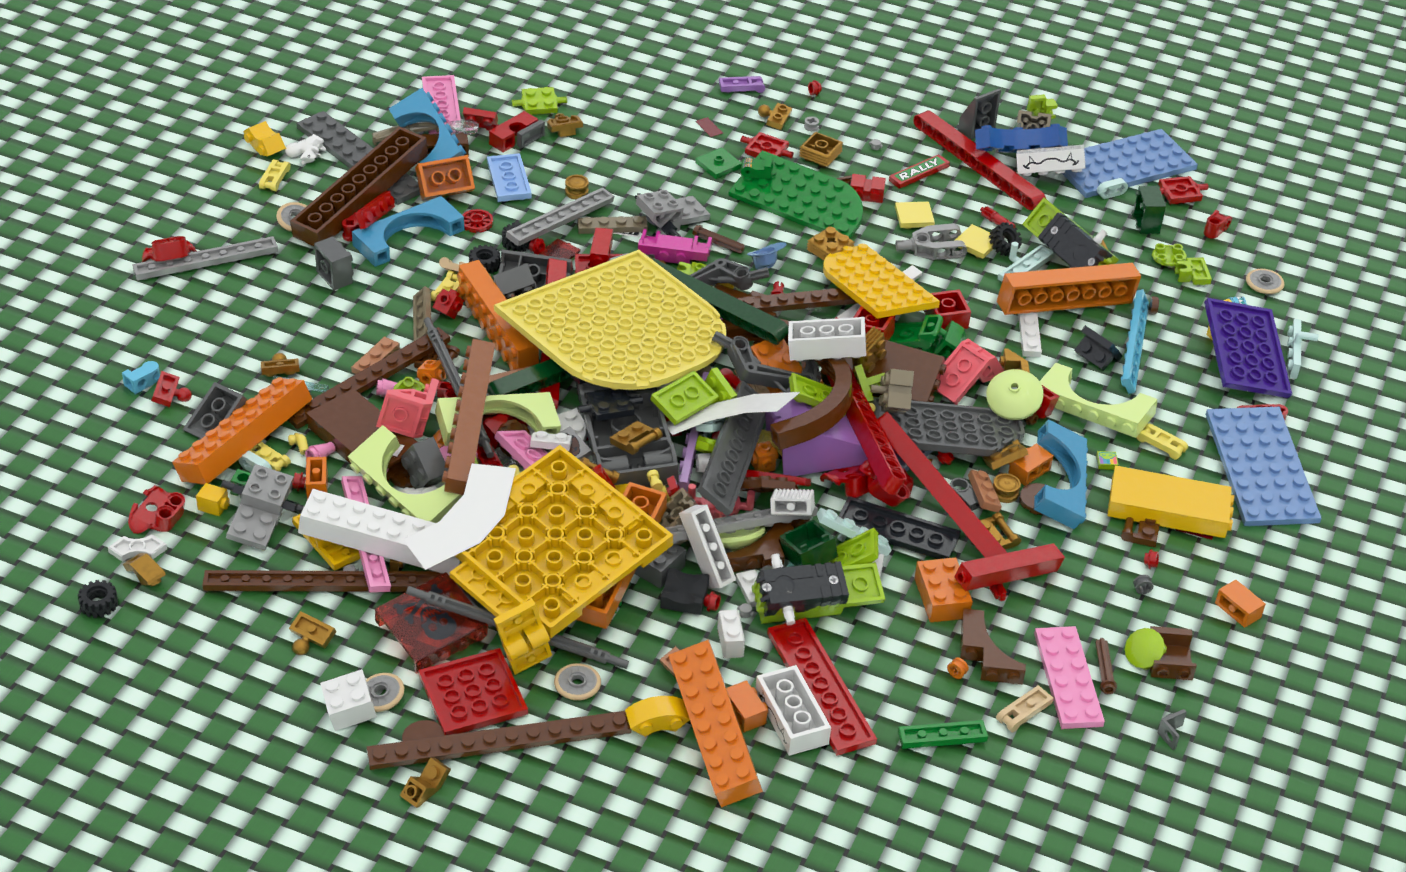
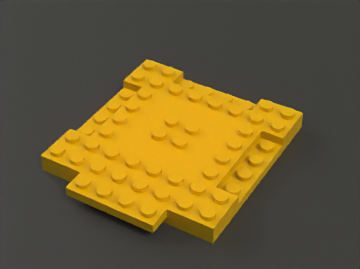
[449,445,673,638]

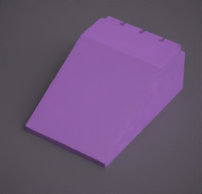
[765,399,897,476]

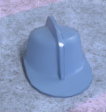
[747,242,787,270]

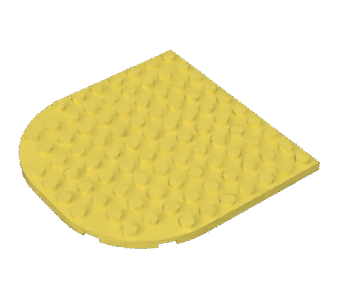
[494,250,726,390]

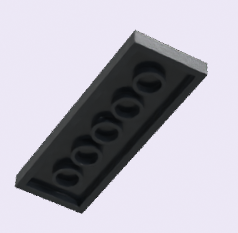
[839,496,961,559]

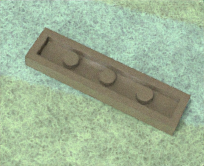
[577,216,648,234]
[413,286,431,341]

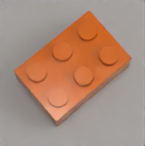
[415,155,475,200]
[750,339,802,393]
[914,557,973,623]

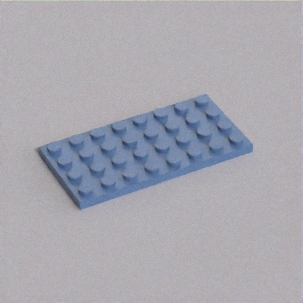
[1062,129,1198,198]
[1205,407,1321,526]

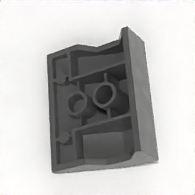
[498,249,573,289]

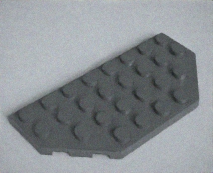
[872,397,1025,456]

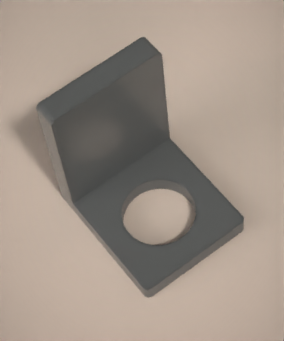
[1157,709,1187,750]

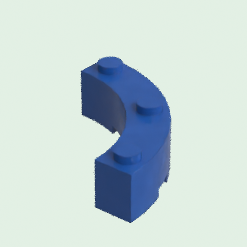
[975,124,1068,153]

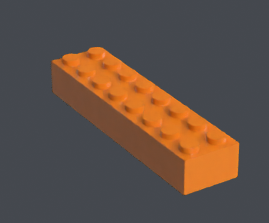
[457,260,539,371]
[997,263,1141,315]
[172,377,313,484]
[576,482,667,629]
[668,640,763,807]

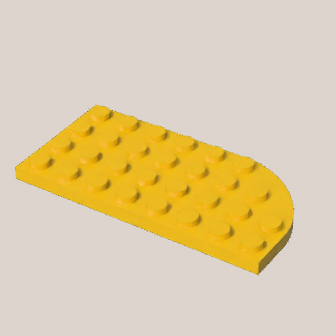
[823,244,940,319]

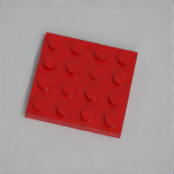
[418,648,528,735]

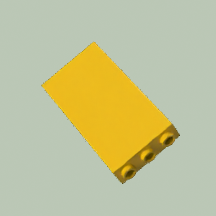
[1107,465,1234,538]

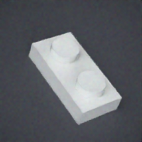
[530,431,572,451]
[736,569,758,607]

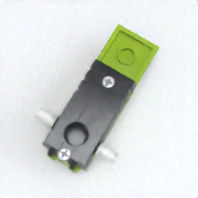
[1022,198,1119,268]
[751,554,885,625]

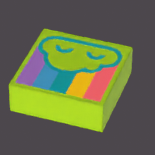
[1096,451,1118,470]

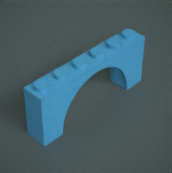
[389,88,466,163]
[352,196,464,267]
[1034,419,1088,529]

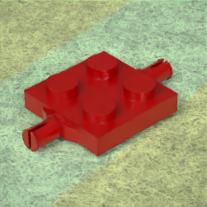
[740,132,794,159]
[1158,176,1208,204]

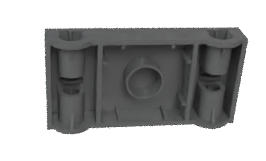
[576,382,679,487]

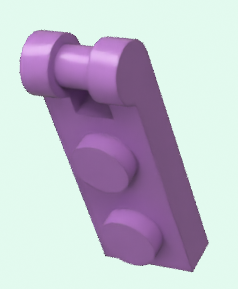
[719,76,765,93]

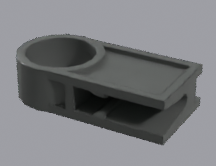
[950,478,980,511]

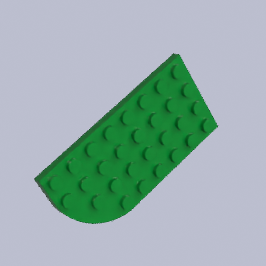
[728,150,863,239]

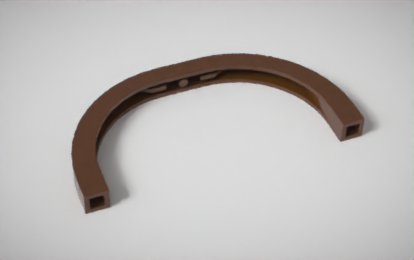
[721,319,853,450]

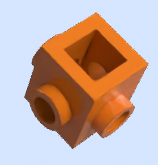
[417,360,446,385]
[750,441,778,472]

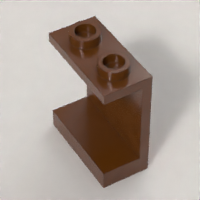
[1150,626,1197,680]

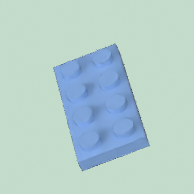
[487,153,532,202]

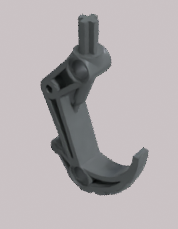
[690,258,770,290]
[712,331,821,393]

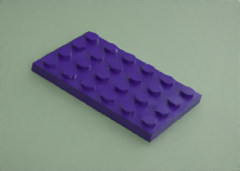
[1204,298,1292,398]

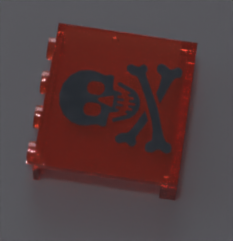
[375,572,488,674]

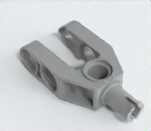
[895,224,967,260]

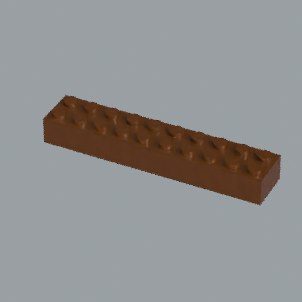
[290,126,428,246]

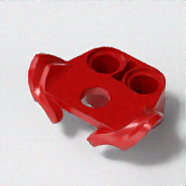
[142,236,197,262]
[860,459,913,507]
[820,465,869,498]
[128,485,185,534]

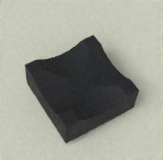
[660,568,709,615]

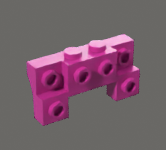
[638,229,712,264]

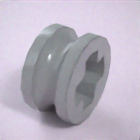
[804,116,819,132]

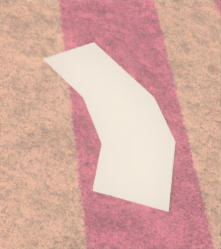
[666,392,800,435]
[403,463,516,570]

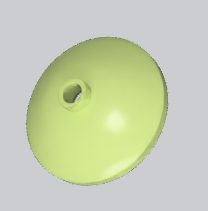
[986,369,1043,420]
[719,526,765,551]

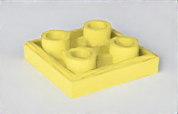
[895,202,935,229]
[954,224,993,259]

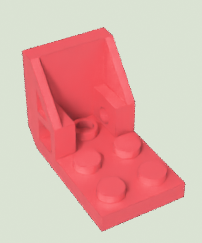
[936,339,1004,405]
[376,378,439,438]

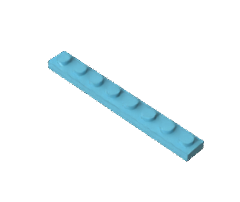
[1121,289,1149,394]

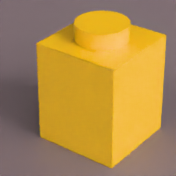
[196,483,230,516]

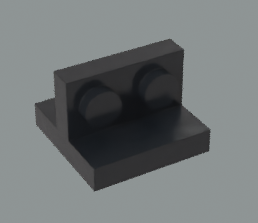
[1074,325,1123,371]

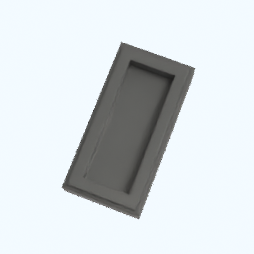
[517,120,545,148]

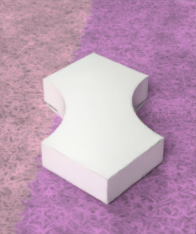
[108,534,167,562]

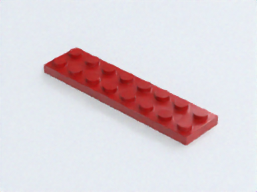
[767,618,877,756]

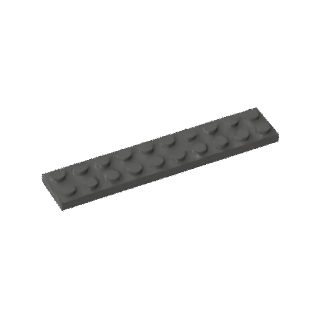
[296,111,420,205]
[697,381,766,516]

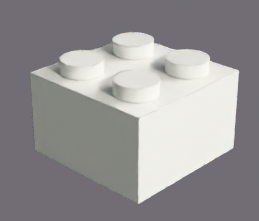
[320,669,377,731]

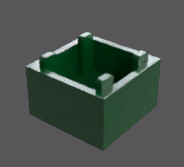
[1131,186,1166,234]
[780,520,838,566]

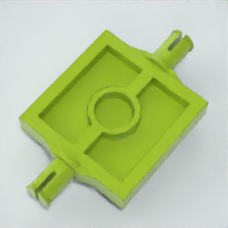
[512,87,567,115]

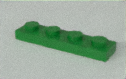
[898,720,988,749]

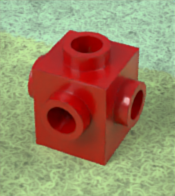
[433,288,464,319]

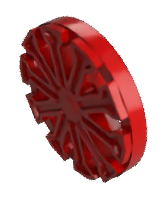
[463,209,493,233]

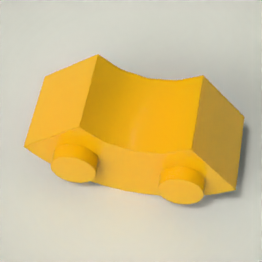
[243,121,286,156]
[625,696,690,737]

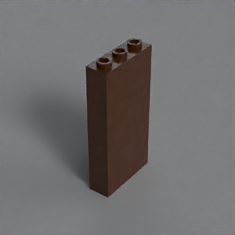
[820,340,947,403]
[306,389,418,481]

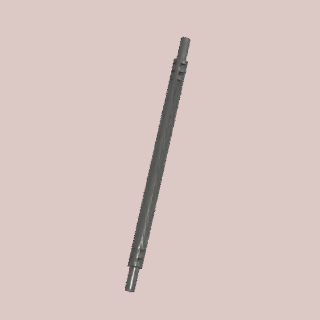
[424,317,494,458]
[406,586,629,669]

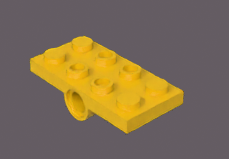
[292,514,361,571]
[494,599,552,675]

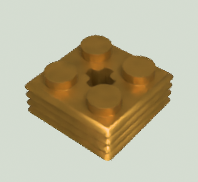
[799,132,843,167]
[807,227,855,260]
[852,326,887,374]

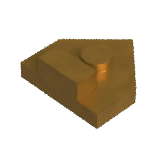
[547,113,583,137]

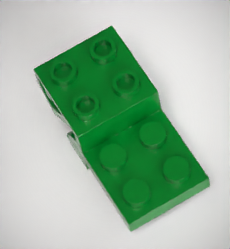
[889,314,966,358]

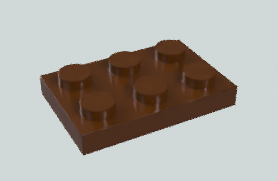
[740,476,795,493]

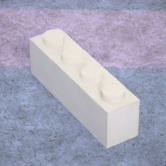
[679,505,736,588]

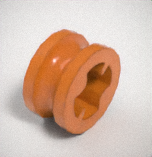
[947,657,969,679]

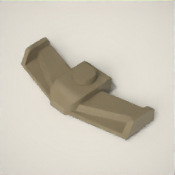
[372,122,439,146]

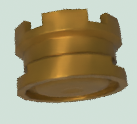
[565,175,589,200]
[993,473,1021,503]

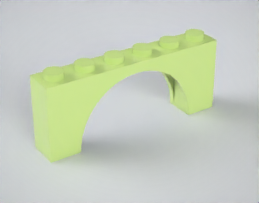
[1040,363,1157,438]
[435,392,561,446]
[348,425,462,523]

